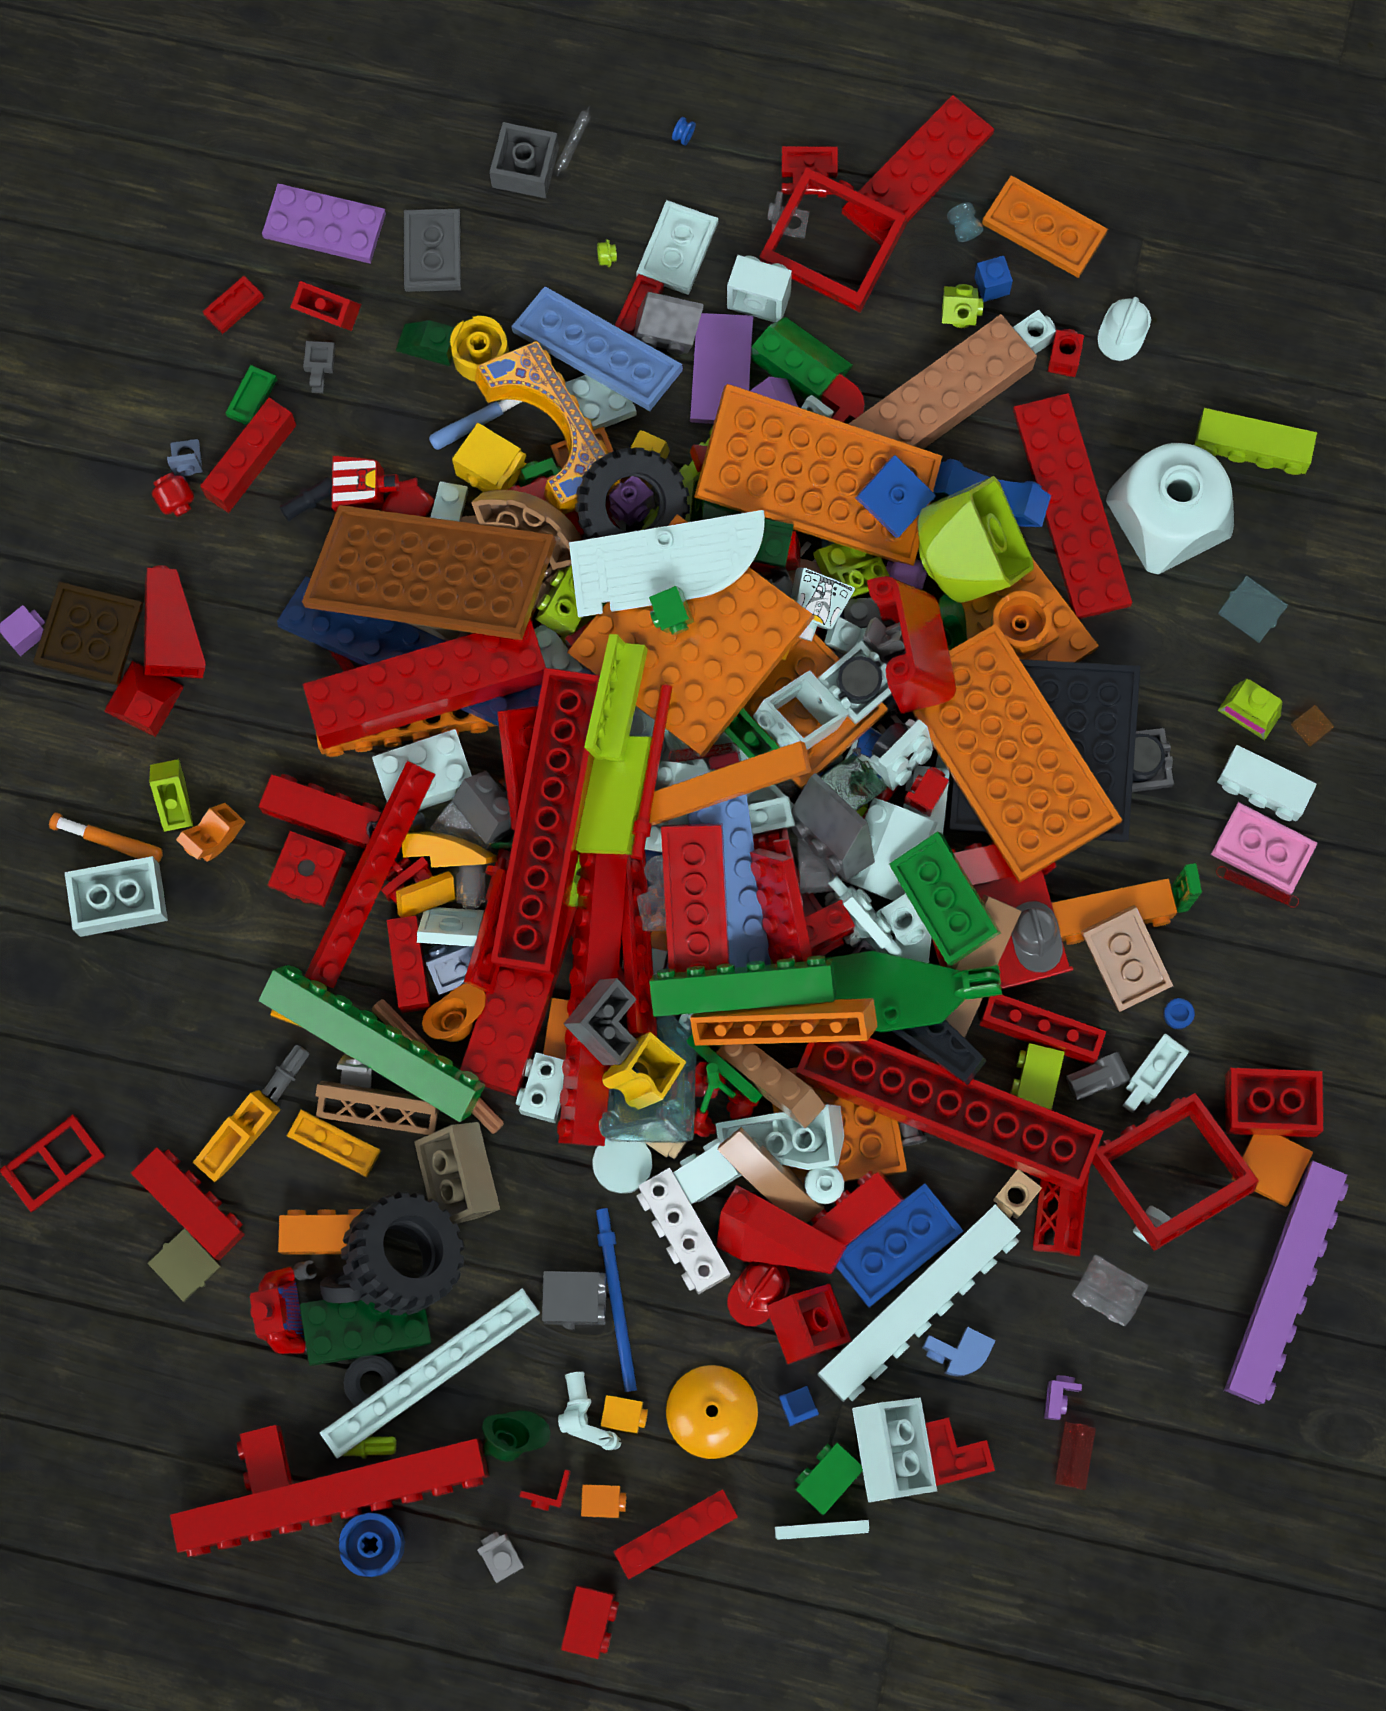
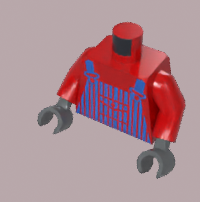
[250,1261,316,1354]

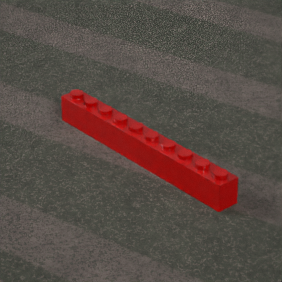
[557,853,628,1146]

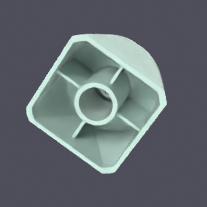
[1106,443,1234,574]

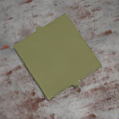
[148,1228,221,1302]

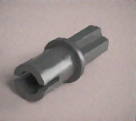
[261,1045,309,1102]

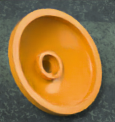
[666,1365,758,1459]

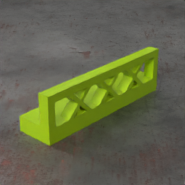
[584,634,648,762]

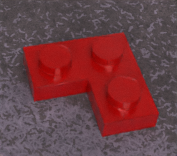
[925,1417,995,1486]

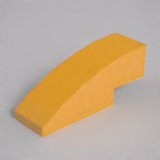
[402,832,497,867]
[193,1090,281,1182]

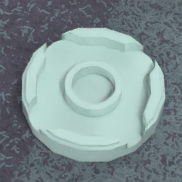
[592,1133,653,1193]

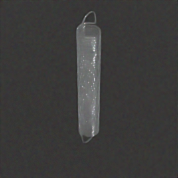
[556,106,591,176]

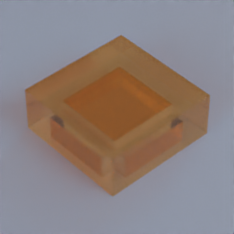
[1291,705,1334,747]

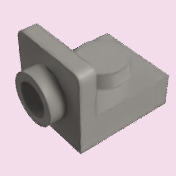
[477,1532,524,1583]

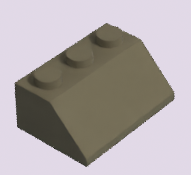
[414,1122,500,1225]

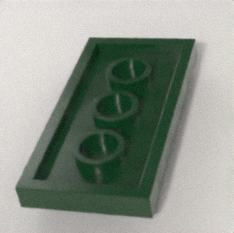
[299,1300,431,1366]

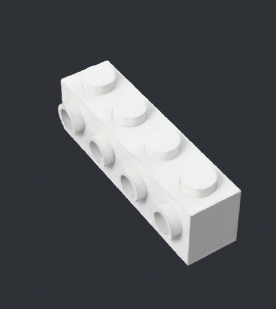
[636,1168,730,1295]

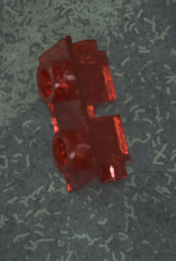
[1055,1422,1096,1490]

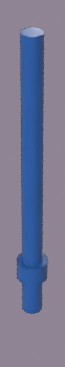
[596,1208,637,1392]

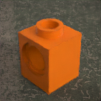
[581,1485,626,1518]

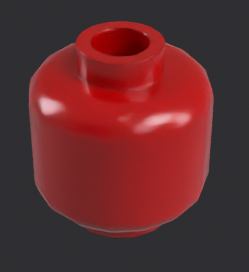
[151,472,195,517]

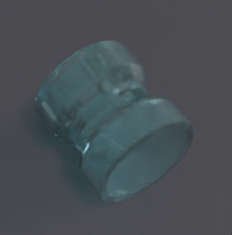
[947,202,983,242]

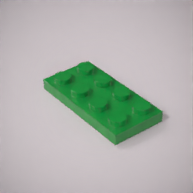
[889,831,1001,966]

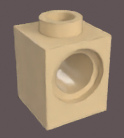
[993,1169,1042,1219]

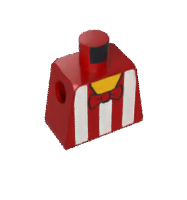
[332,456,399,512]

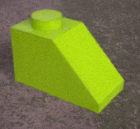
[149,759,193,832]

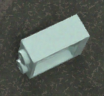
[753,670,849,750]

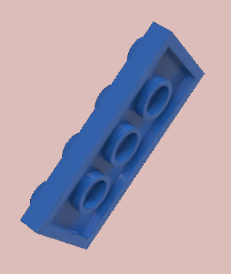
[836,1184,963,1308]

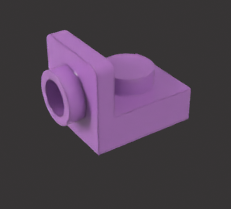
[1044,1376,1082,1420]

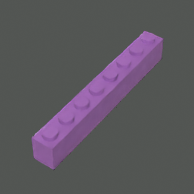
[1224,1161,1348,1405]

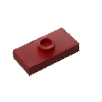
[202,276,264,334]

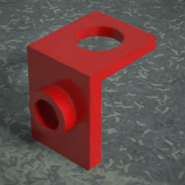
[519,1470,571,1511]

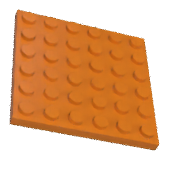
[567,514,815,757]

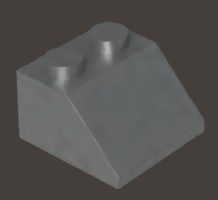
[633,292,704,355]

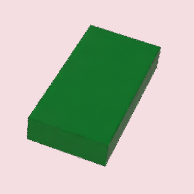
[226,365,277,425]

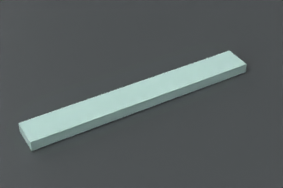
[320,1288,540,1459]

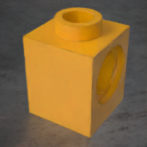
[601,1395,648,1434]

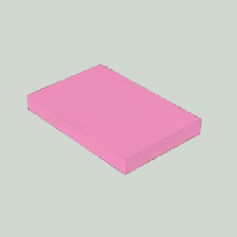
[1211,802,1318,895]

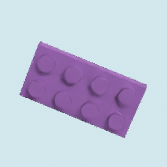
[262,184,386,264]

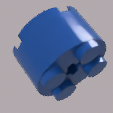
[339,1513,405,1577]

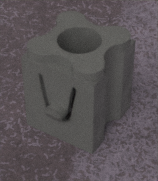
[542,1271,607,1330]

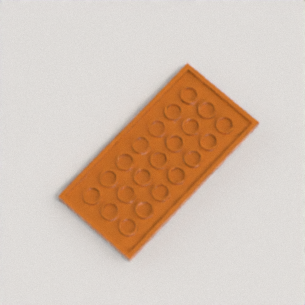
[694,384,942,566]
[912,623,1122,883]

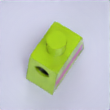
[1218,679,1282,740]

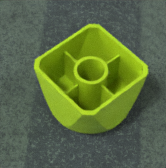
[917,476,1034,603]

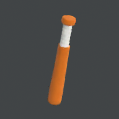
[49,812,163,863]

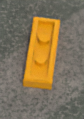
[287,1110,381,1177]

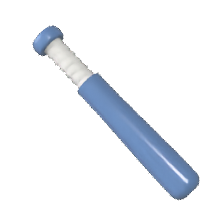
[429,399,523,450]

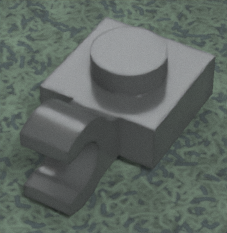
[303,341,336,394]

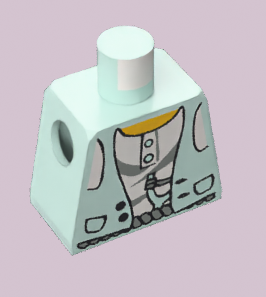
[791,568,855,642]

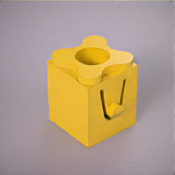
[452,423,526,492]
[602,1032,686,1110]

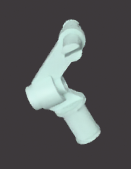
[558,1372,621,1450]

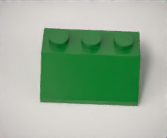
[751,317,853,402]

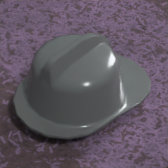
[1011,901,1063,972]

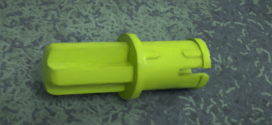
[335,1437,396,1458]

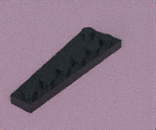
[851,939,986,1085]

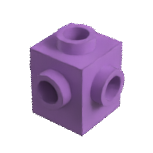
[609,476,655,527]

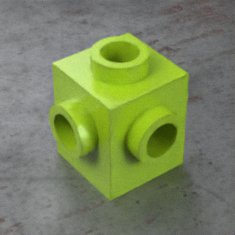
[942,284,983,328]

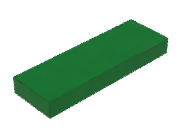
[1171,863,1202,913]
[686,1033,763,1103]

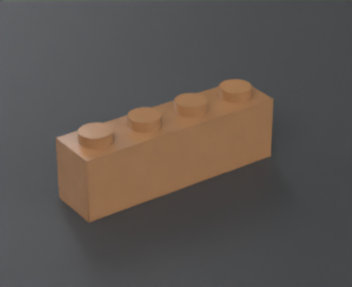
[716,1044,826,1128]

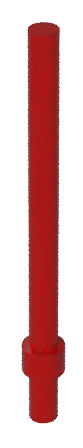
[631,685,673,860]

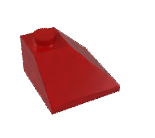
[104,661,184,737]

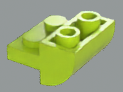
[813,543,889,598]

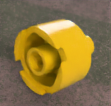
[450,316,509,381]

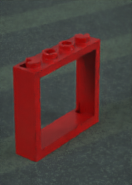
[760,167,907,313]
[1092,1093,1259,1251]

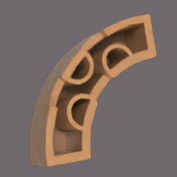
[471,490,583,570]

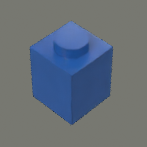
[974,256,1013,302]

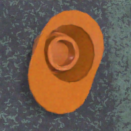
[422,984,486,1042]

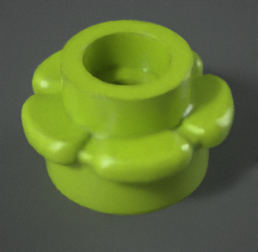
[597,239,617,267]

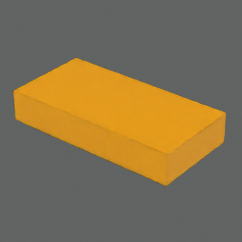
[396,871,455,918]

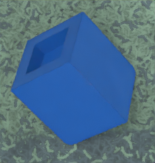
[778,1386,819,1427]

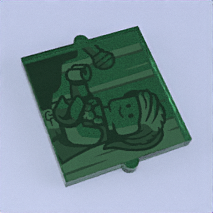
[820,754,887,811]

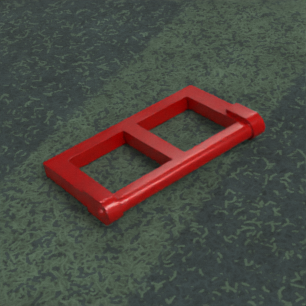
[0,1114,105,1212]

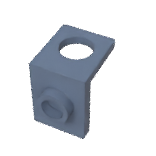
[167,439,203,476]

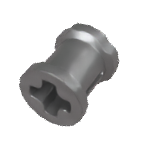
[898,1121,927,1147]

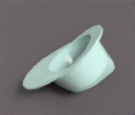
[1097,297,1151,361]

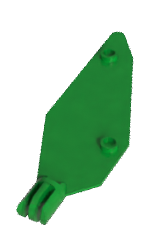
[825,951,1002,1032]

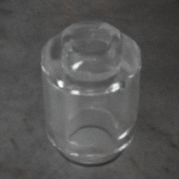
[456,865,486,909]

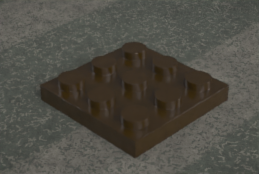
[33,582,144,686]

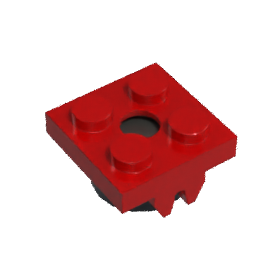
[268,831,346,907]

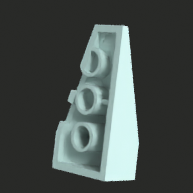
[716,1104,845,1170]

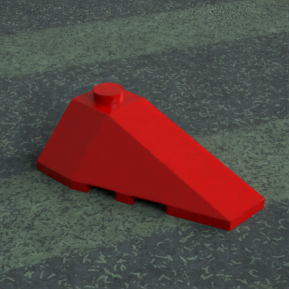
[716,1185,847,1274]

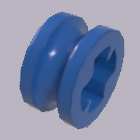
[672,116,696,145]

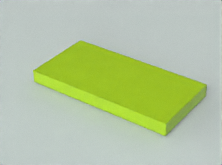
[575,736,652,854]

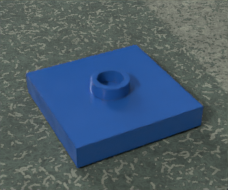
[855,455,936,538]

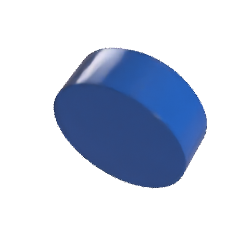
[1163,998,1195,1029]

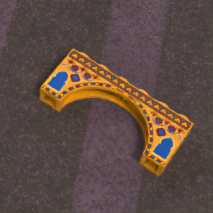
[475,341,621,515]

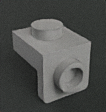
[863,617,905,658]

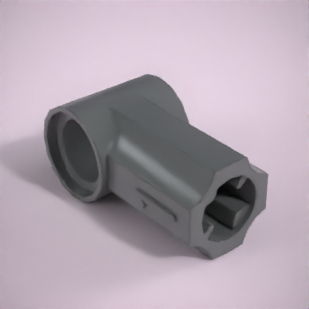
[1066,1052,1131,1101]

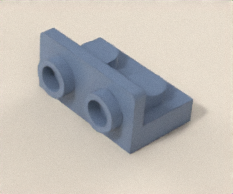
[424,944,474,995]

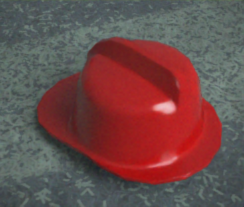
[727,1261,790,1326]

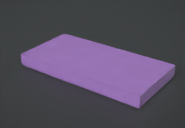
[690,313,753,424]

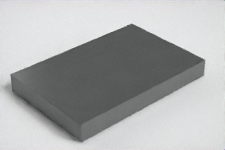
[404,208,461,292]

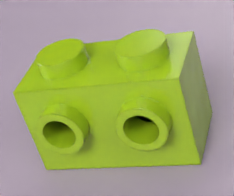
[535,565,582,638]

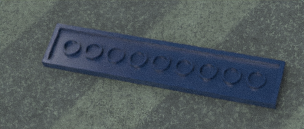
[277,576,542,726]

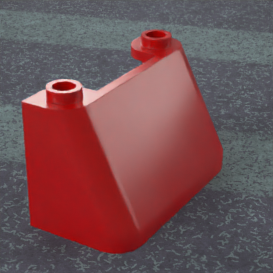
[867,576,956,713]

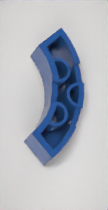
[933,459,1051,527]

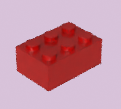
[1225,1068,1323,1137]

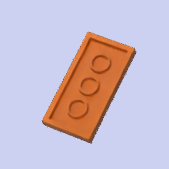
[982,175,1108,278]

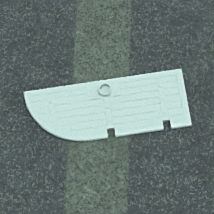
[569,510,765,617]

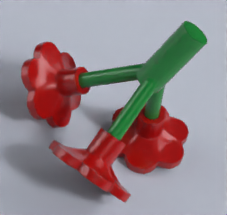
[679,1062,759,1137]

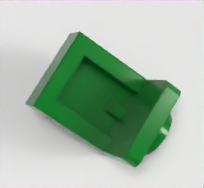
[518,458,562,487]

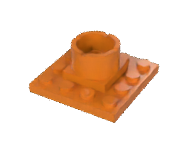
[961,558,1099,663]

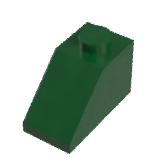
[396,320,455,366]

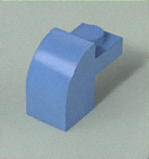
[922,1327,996,1376]

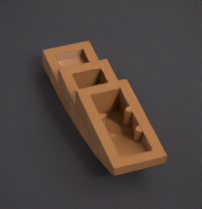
[717,1127,824,1223]

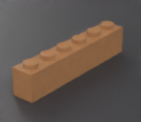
[909,894,1021,1065]

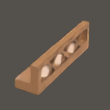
[316,1081,439,1135]

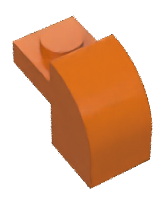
[176,803,245,862]

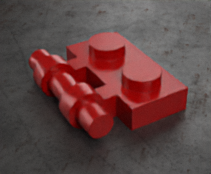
[782,146,838,197]

